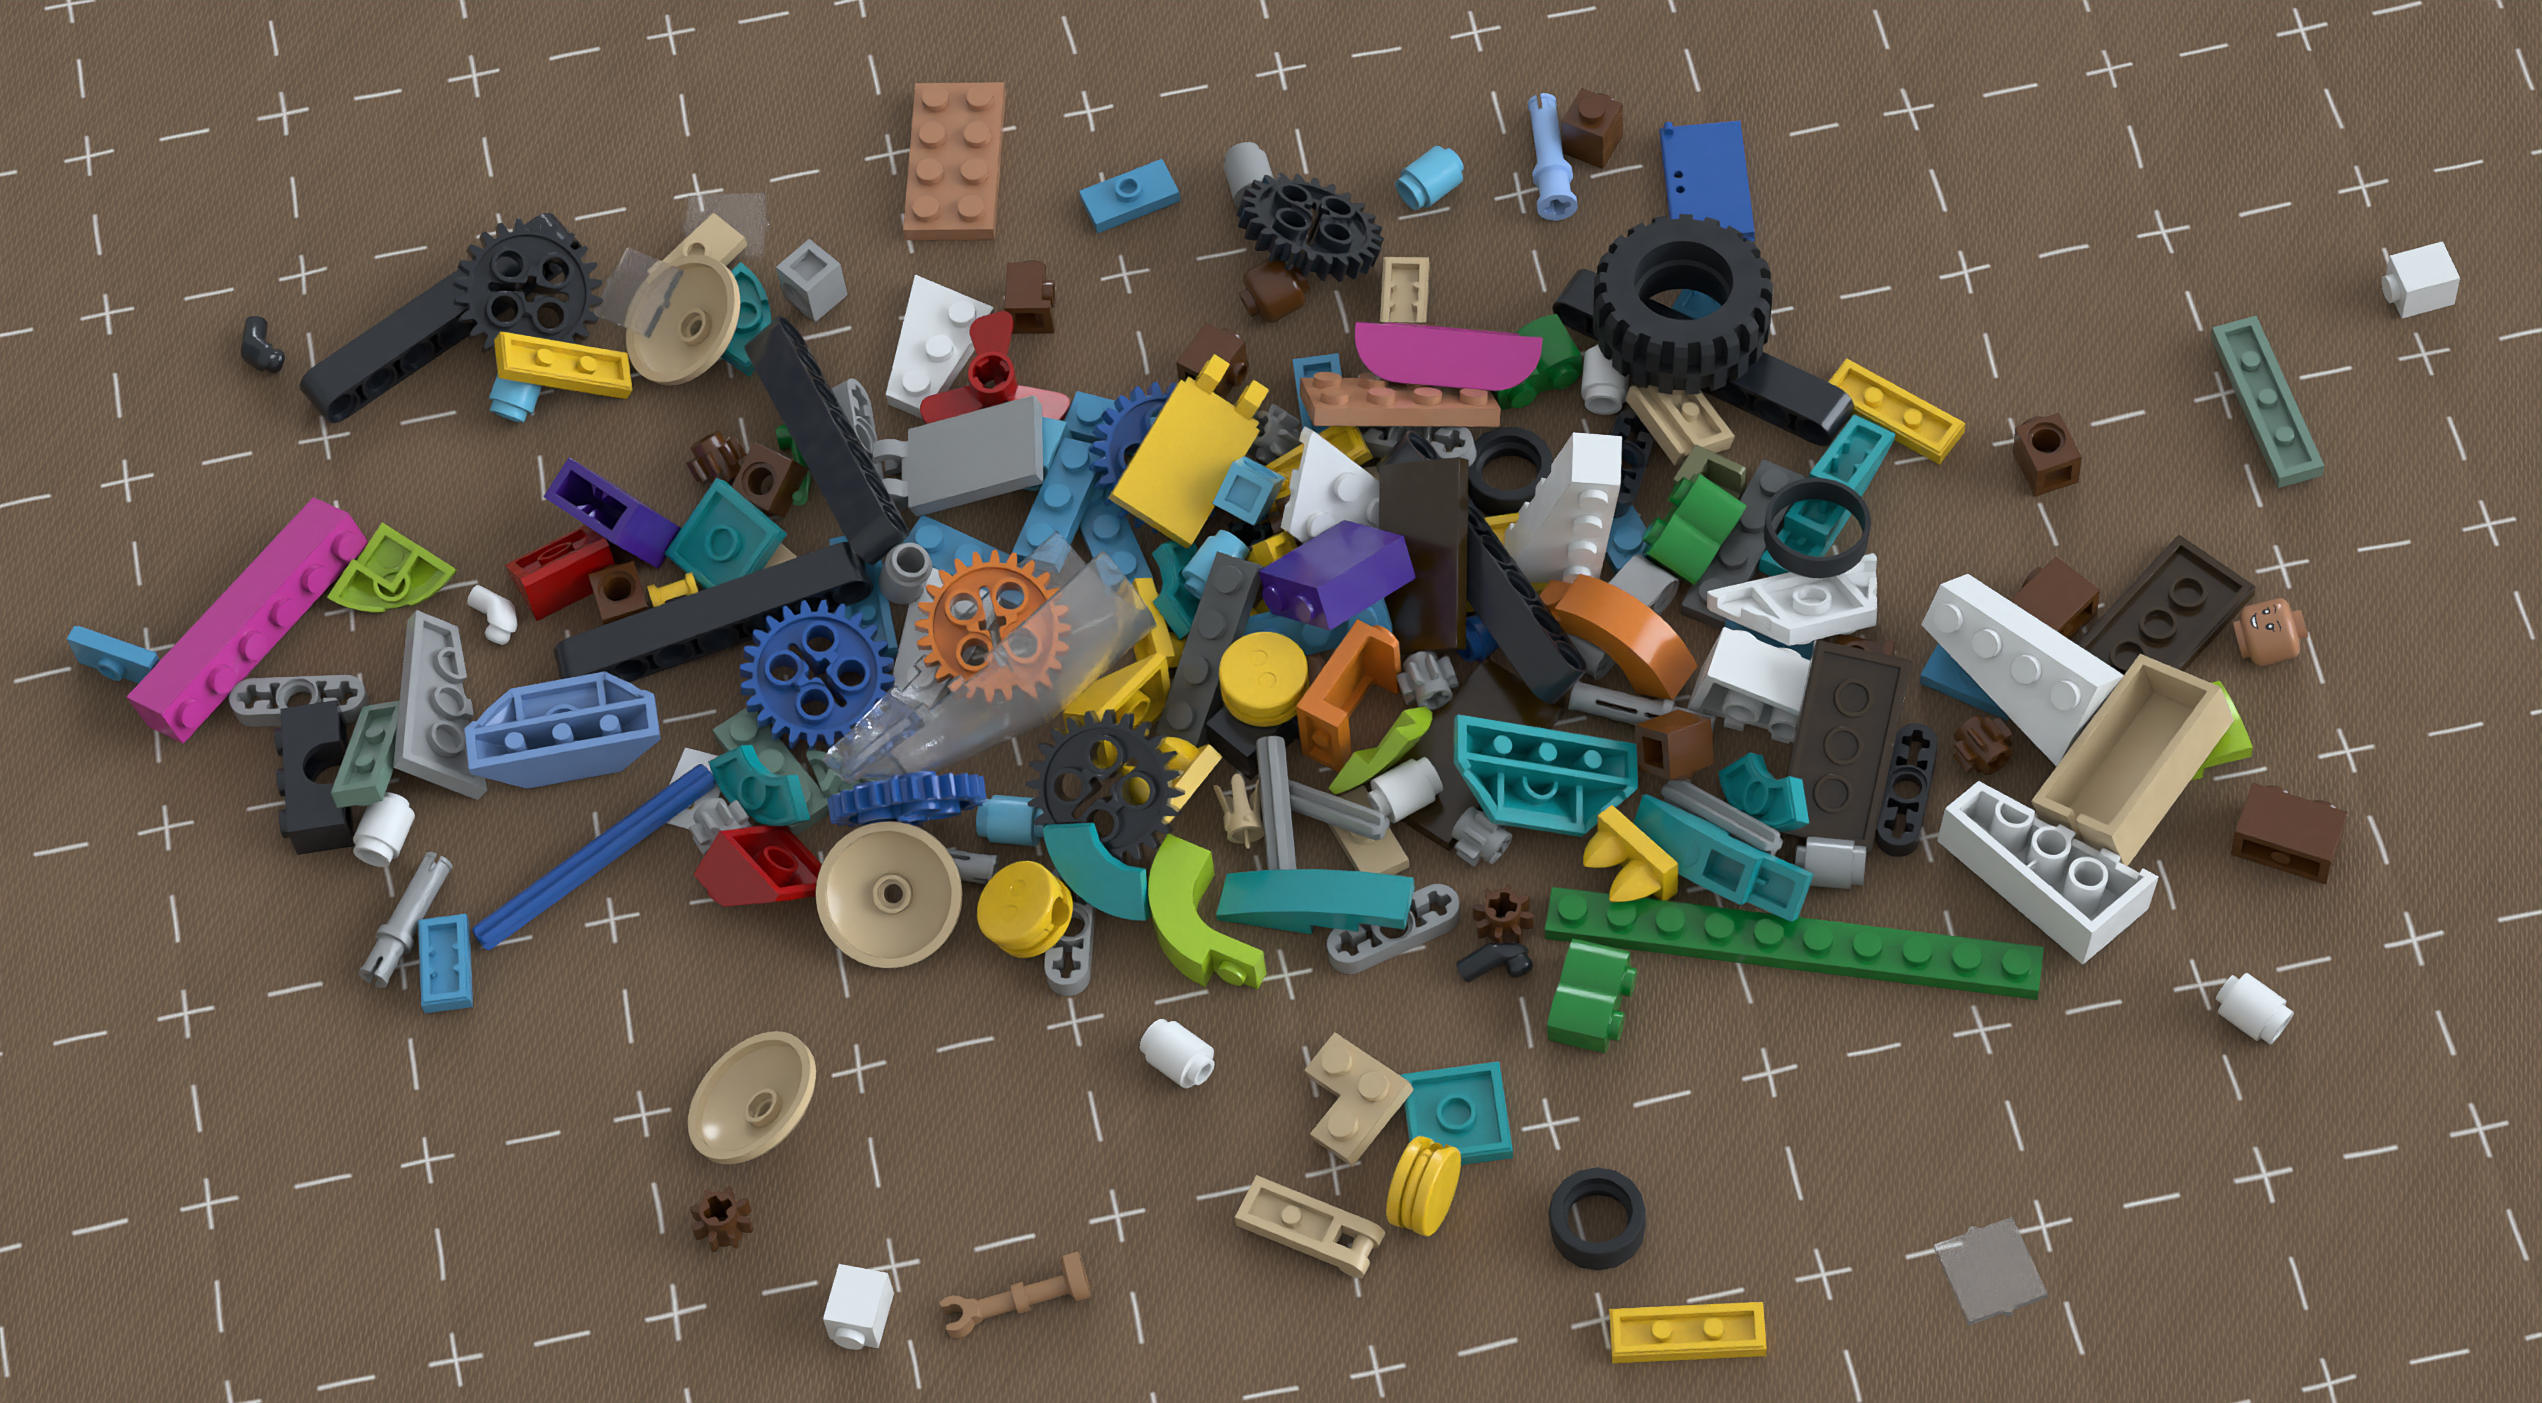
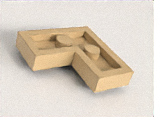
[1304,1032,1414,1167]

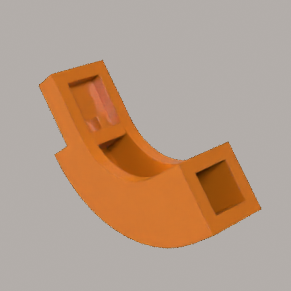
[1539,574,1698,700]

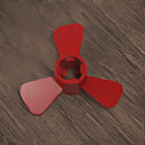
[920,311,1071,424]

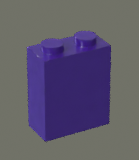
[543,457,681,569]
[1258,520,1416,631]

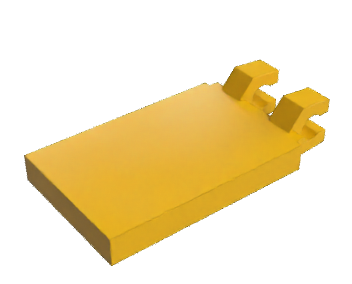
[1108,354,1269,549]

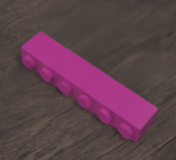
[126,497,369,744]

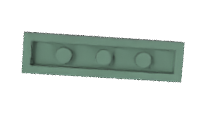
[2211,316,2324,488]

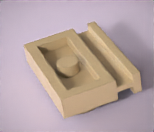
[1625,385,1735,466]

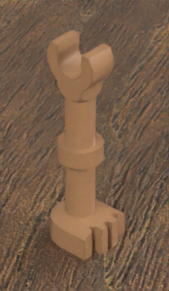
[940,1251,1092,1339]

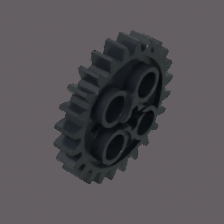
[1236,173,1384,282]
[453,218,603,353]
[1026,709,1185,864]

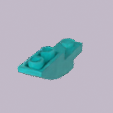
[1633,794,1814,922]

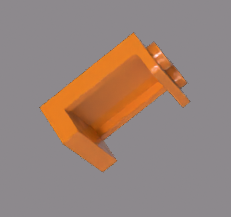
[1296,619,1401,773]

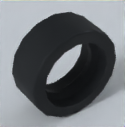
[1468,427,1553,516]
[1549,1167,1646,1270]

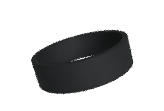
[1764,478,1871,578]

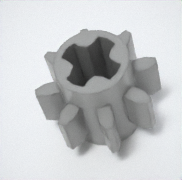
[1247,404,1300,464]
[1396,651,1459,710]
[689,798,752,856]
[1451,806,1512,867]

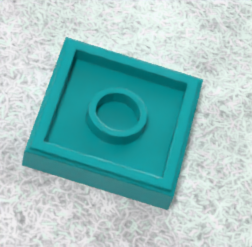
[664,478,787,589]
[1400,1061,1513,1165]

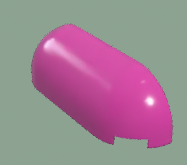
[1355,322,1543,391]

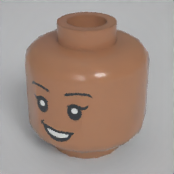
[2233,598,2308,667]

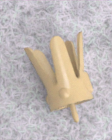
[1213,774,1264,849]

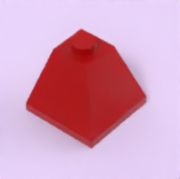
[693,825,822,907]

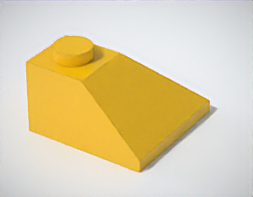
[1063,652,1171,767]

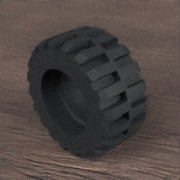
[1593,214,1773,395]

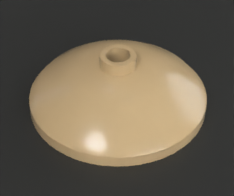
[626,254,740,386]
[816,821,962,968]
[688,1031,816,1164]

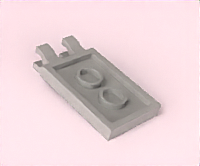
[873,395,1043,517]

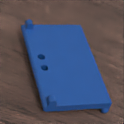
[1659,121,1755,242]

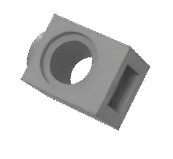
[776,239,848,323]

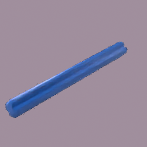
[472,764,716,950]

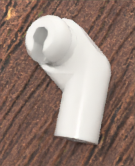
[467,585,518,645]

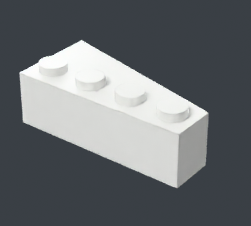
[1504,432,1622,584]
[1921,574,2124,767]
[1687,627,1905,744]
[1937,781,2159,965]

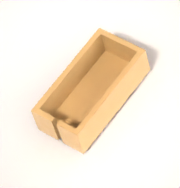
[2031,654,2234,866]

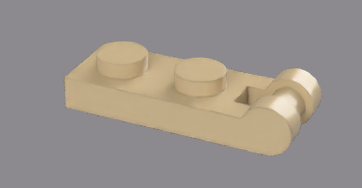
[1235,1175,1385,1278]

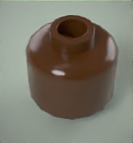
[1238,259,1310,323]

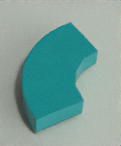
[721,262,772,376]
[1152,540,1200,640]
[708,745,811,826]
[1718,752,1809,832]
[1043,823,1151,921]

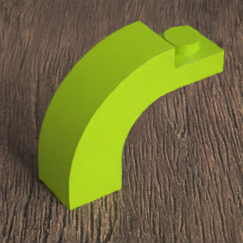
[1148,834,1267,989]

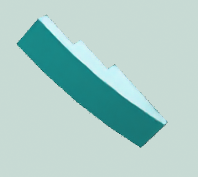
[1759,415,1895,577]
[1216,869,1415,934]

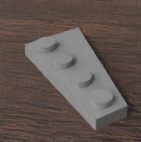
[393,610,487,800]

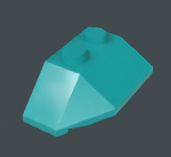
[1454,714,1638,837]

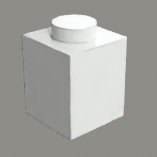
[2382,241,2460,318]
[823,1264,894,1350]

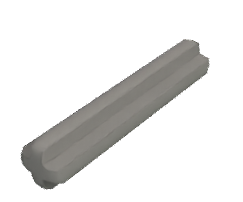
[1256,736,1296,870]
[1288,779,1390,841]
[1661,780,1783,856]

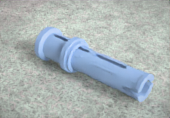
[1528,93,1578,221]

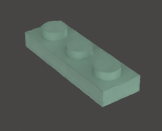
[331,700,400,808]
[712,708,829,836]

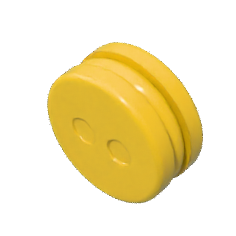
[1219,632,1310,727]
[977,861,1073,958]
[1386,1136,1461,1237]

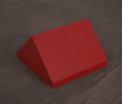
[505,525,615,621]

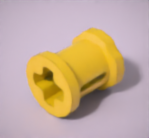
[647,572,698,607]

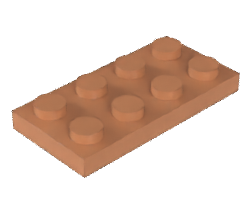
[903,82,1006,240]
[1299,372,1501,427]

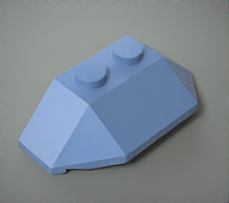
[464,672,661,789]

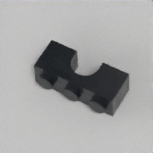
[274,700,355,855]

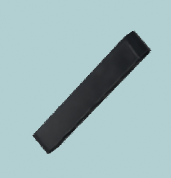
[300,213,582,423]
[1552,269,1854,446]
[745,316,910,566]
[1376,431,1588,705]
[553,542,873,683]

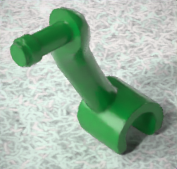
[775,424,811,507]

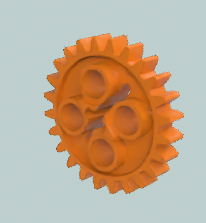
[915,550,1070,706]

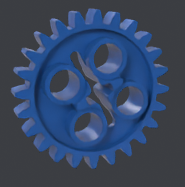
[1088,382,1218,534]
[740,600,895,752]
[827,771,987,827]

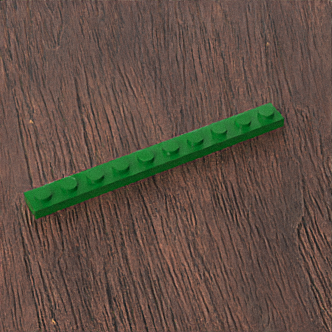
[1545,887,2044,1000]

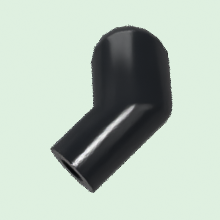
[241,316,285,373]
[1456,942,1533,983]

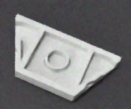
[1281,427,1380,544]
[1707,553,1877,646]

